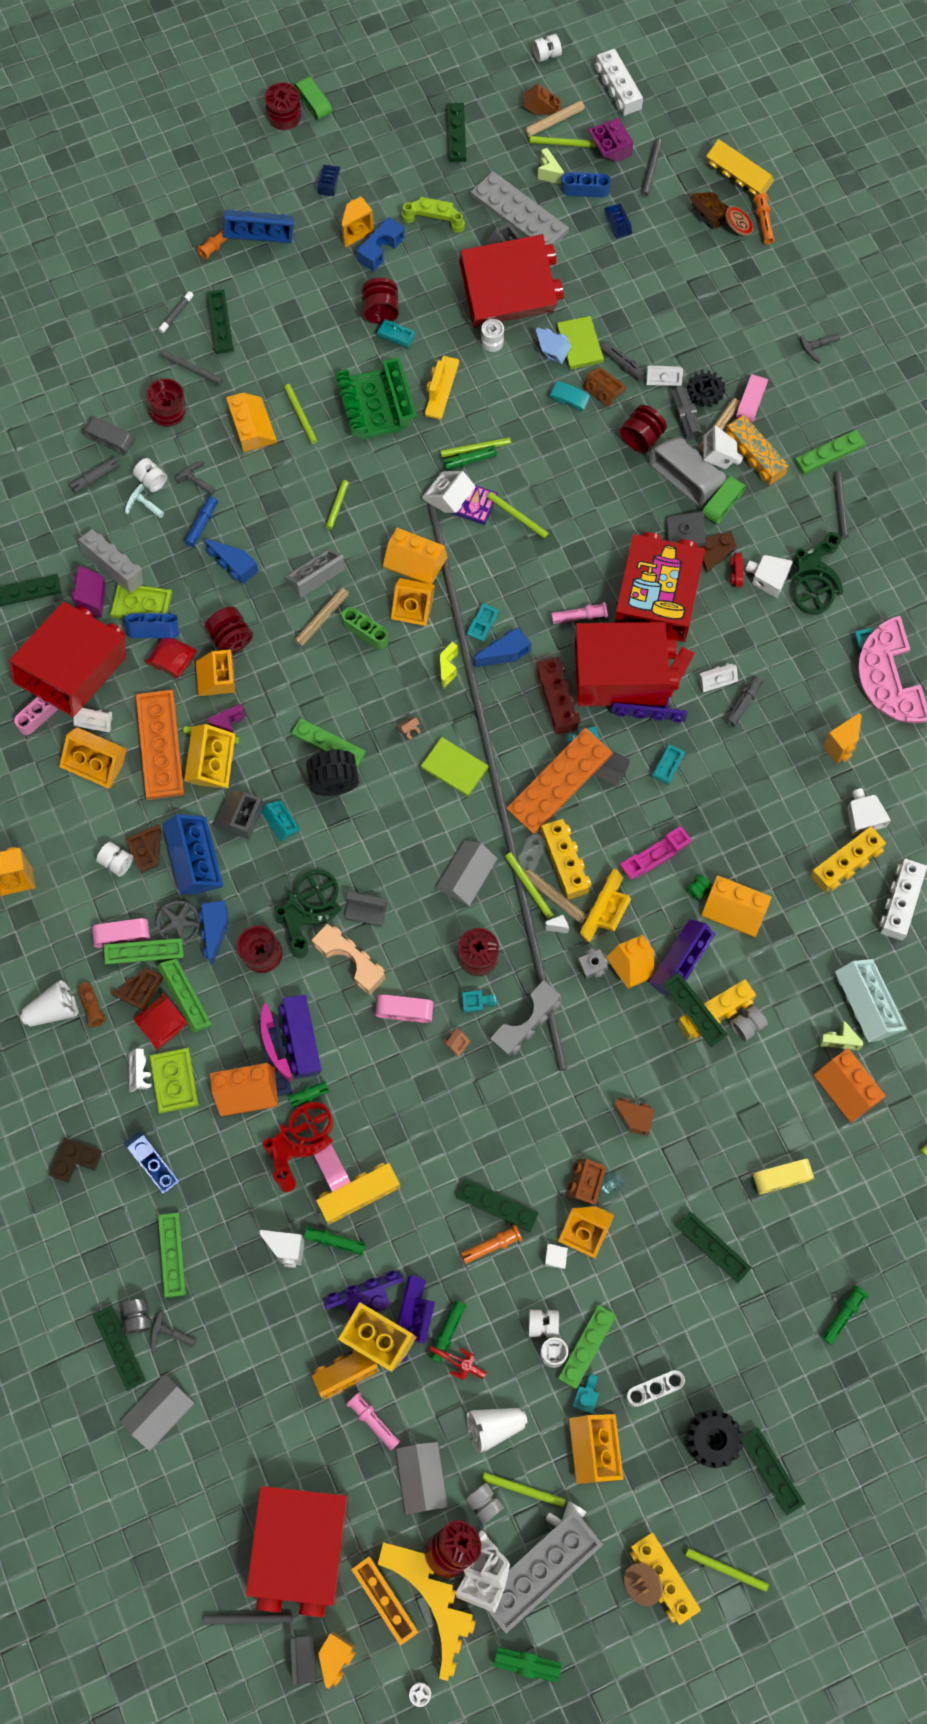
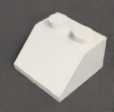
[422,471,475,513]
[260,1230,305,1268]

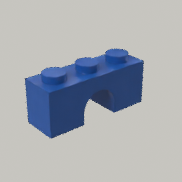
[357,217,405,272]

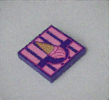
[452,485,498,525]

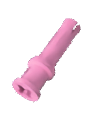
[551,602,608,624]
[346,1392,400,1451]

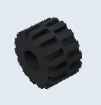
[306,750,359,796]
[685,1410,744,1468]

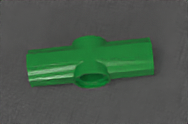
[493,1647,562,1683]

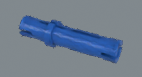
[184,496,218,547]

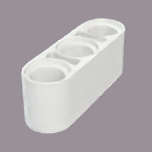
[626,1370,685,1408]

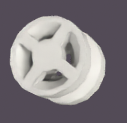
[409,1682,431,1707]

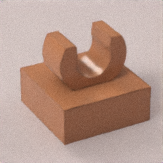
[396,716,420,739]
[443,1028,470,1057]

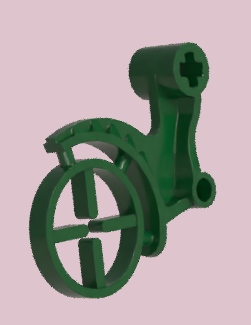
[791,532,843,615]
[275,870,342,958]

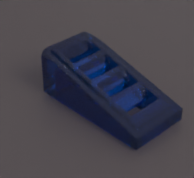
[317,165,340,196]
[605,203,632,239]

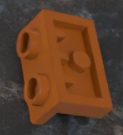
[583,367,626,407]
[566,1158,607,1206]

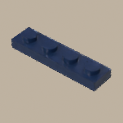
[258,1016,293,1097]

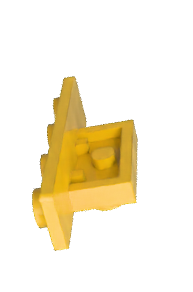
[425,356,459,420]
[580,869,631,943]

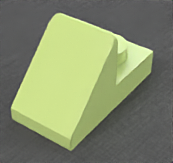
[538,148,564,184]
[820,1021,863,1051]

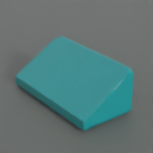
[262,800,300,841]

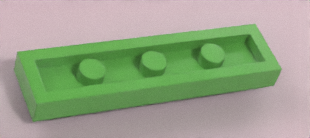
[795,430,866,476]
[292,718,366,768]
[104,938,184,965]
[158,958,212,1033]
[158,1212,186,1298]
[558,1305,616,1389]

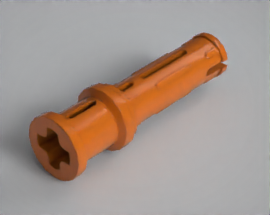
[753,193,775,245]
[197,229,228,260]
[461,1224,523,1264]

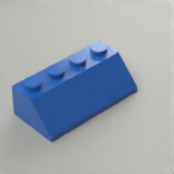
[223,210,294,243]
[163,814,223,894]

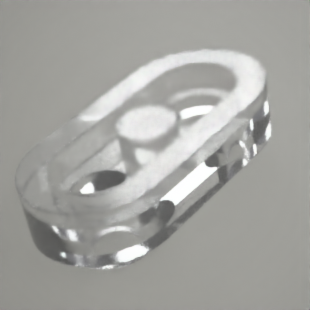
[519,834,545,871]

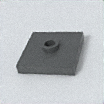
[667,511,706,547]

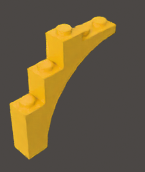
[378,1542,476,1681]

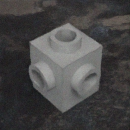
[578,949,610,979]

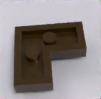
[49,1138,103,1183]

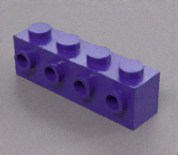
[649,919,716,996]
[278,995,322,1079]

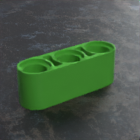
[294,76,333,120]
[703,476,746,524]
[342,607,389,650]

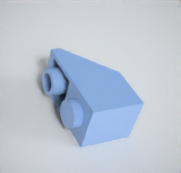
[536,327,572,364]

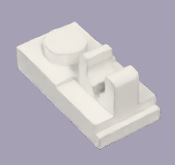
[646,366,683,386]
[699,663,738,692]
[73,708,112,732]
[129,1048,151,1092]

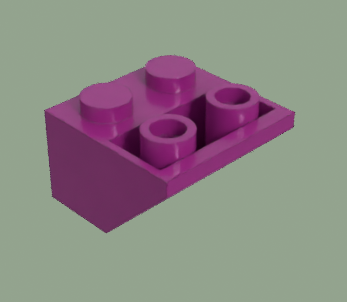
[588,118,634,162]
[72,566,106,617]

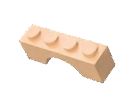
[311,924,385,996]

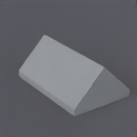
[285,549,345,599]
[436,841,498,907]
[120,1374,195,1451]
[396,1442,448,1515]

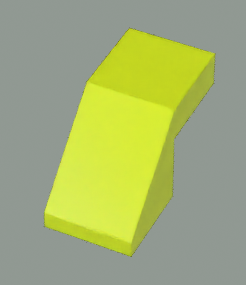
[440,642,458,688]

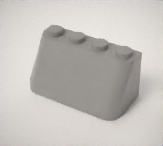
[649,437,726,509]

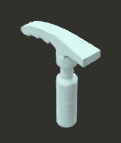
[125,484,164,518]

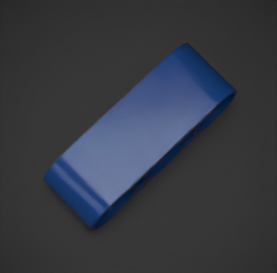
[561,172,611,197]
[125,613,180,638]

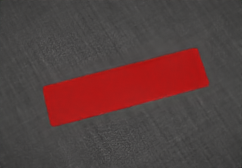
[669,647,695,697]

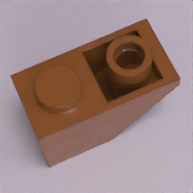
[523,84,561,115]
[614,1098,655,1137]

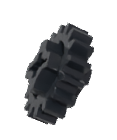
[687,370,726,407]

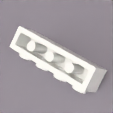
[595,49,643,116]
[879,859,927,941]

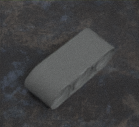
[82,416,135,455]

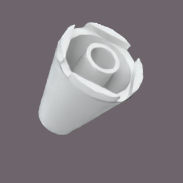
[20,980,79,1027]
[466,1408,527,1453]

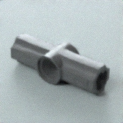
[671,386,702,440]

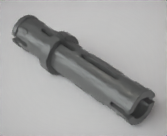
[601,341,646,381]
[69,456,120,494]
[725,676,763,727]

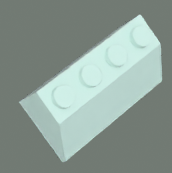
[835,959,907,1042]

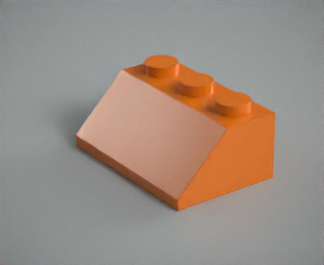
[813,1048,886,1124]
[210,1063,278,1117]

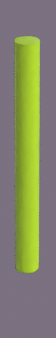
[530,136,596,148]
[284,384,318,444]
[440,437,511,457]
[487,492,549,539]
[505,852,554,920]
[482,1472,566,1507]
[685,1548,769,1592]

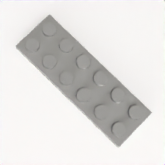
[471,171,569,245]
[487,1510,604,1634]

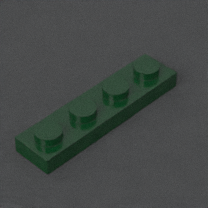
[447,103,467,162]
[207,289,234,354]
[0,574,62,607]
[662,973,728,1048]
[456,1179,539,1232]
[676,1211,752,1284]
[92,1305,147,1391]
[741,1427,805,1515]

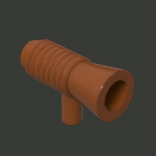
[77,982,107,1027]

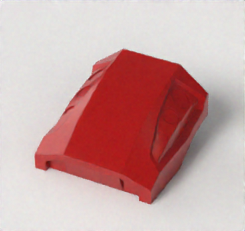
[145,638,197,679]
[133,993,188,1050]

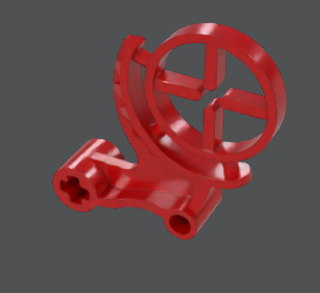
[263,1102,333,1192]

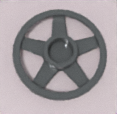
[156,901,200,944]

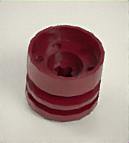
[264,82,302,130]
[361,278,399,324]
[147,378,186,427]
[619,405,667,453]
[204,606,253,654]
[237,926,283,973]
[458,928,499,976]
[425,1520,482,1578]

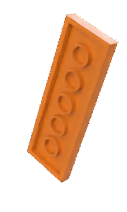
[136,690,185,800]
[506,727,613,835]

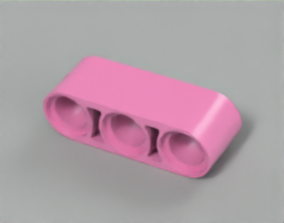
[736,374,768,423]
[14,697,58,735]
[92,918,150,948]
[375,995,434,1023]
[314,1144,351,1192]

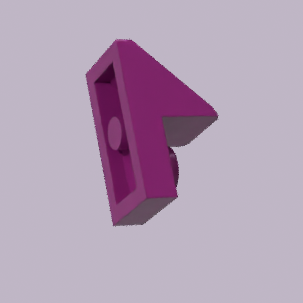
[207,704,246,733]

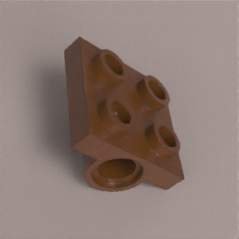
[690,192,729,229]

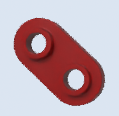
[730,553,743,588]

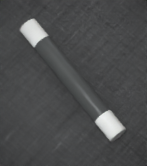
[158,291,194,333]

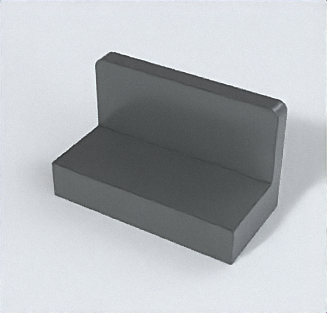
[593,751,630,786]
[345,892,387,926]
[290,1635,317,1685]

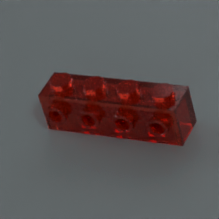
[536,657,581,735]

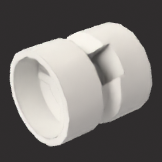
[533,34,562,62]
[481,319,504,352]
[133,458,167,492]
[96,842,133,877]
[529,1309,559,1338]
[540,1337,568,1368]

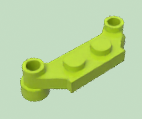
[402,197,465,233]

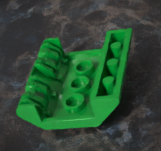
[335,357,417,440]

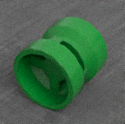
[685,874,712,901]

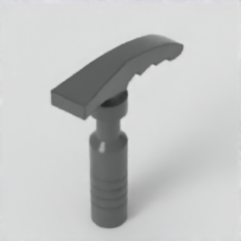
[799,334,840,363]
[176,461,216,495]
[151,1312,196,1353]

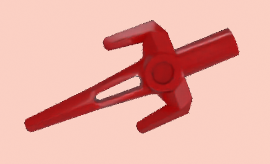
[430,1346,486,1380]

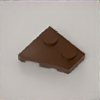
[700,531,737,573]
[126,824,161,873]
[111,968,164,1011]

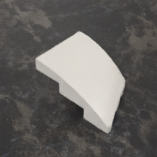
[456,1530,510,1613]

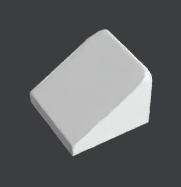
[545,915,569,933]
[545,1244,568,1269]

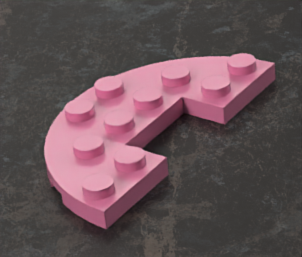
[858,616,927,723]

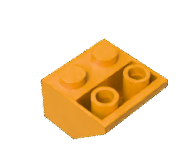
[196,649,236,696]
[318,1632,356,1689]

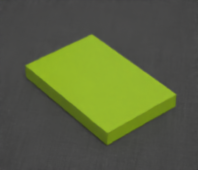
[557,316,604,370]
[110,584,172,619]
[421,737,489,797]
[149,1047,199,1114]

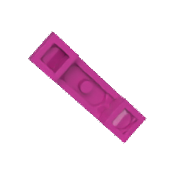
[620,826,692,880]
[261,1003,293,1082]

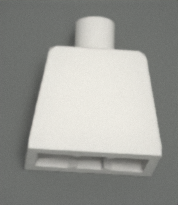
[703,426,743,469]
[746,555,793,598]
[847,788,891,836]

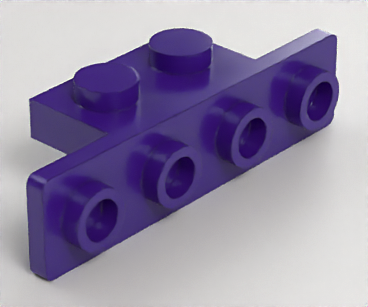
[611,696,687,723]
[323,1270,404,1318]
[397,1275,435,1362]

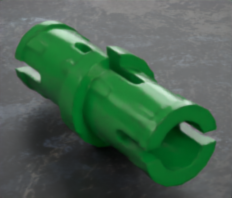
[288,1081,330,1108]

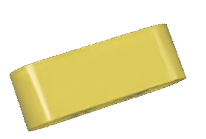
[752,1159,815,1194]

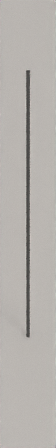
[428,504,567,1071]

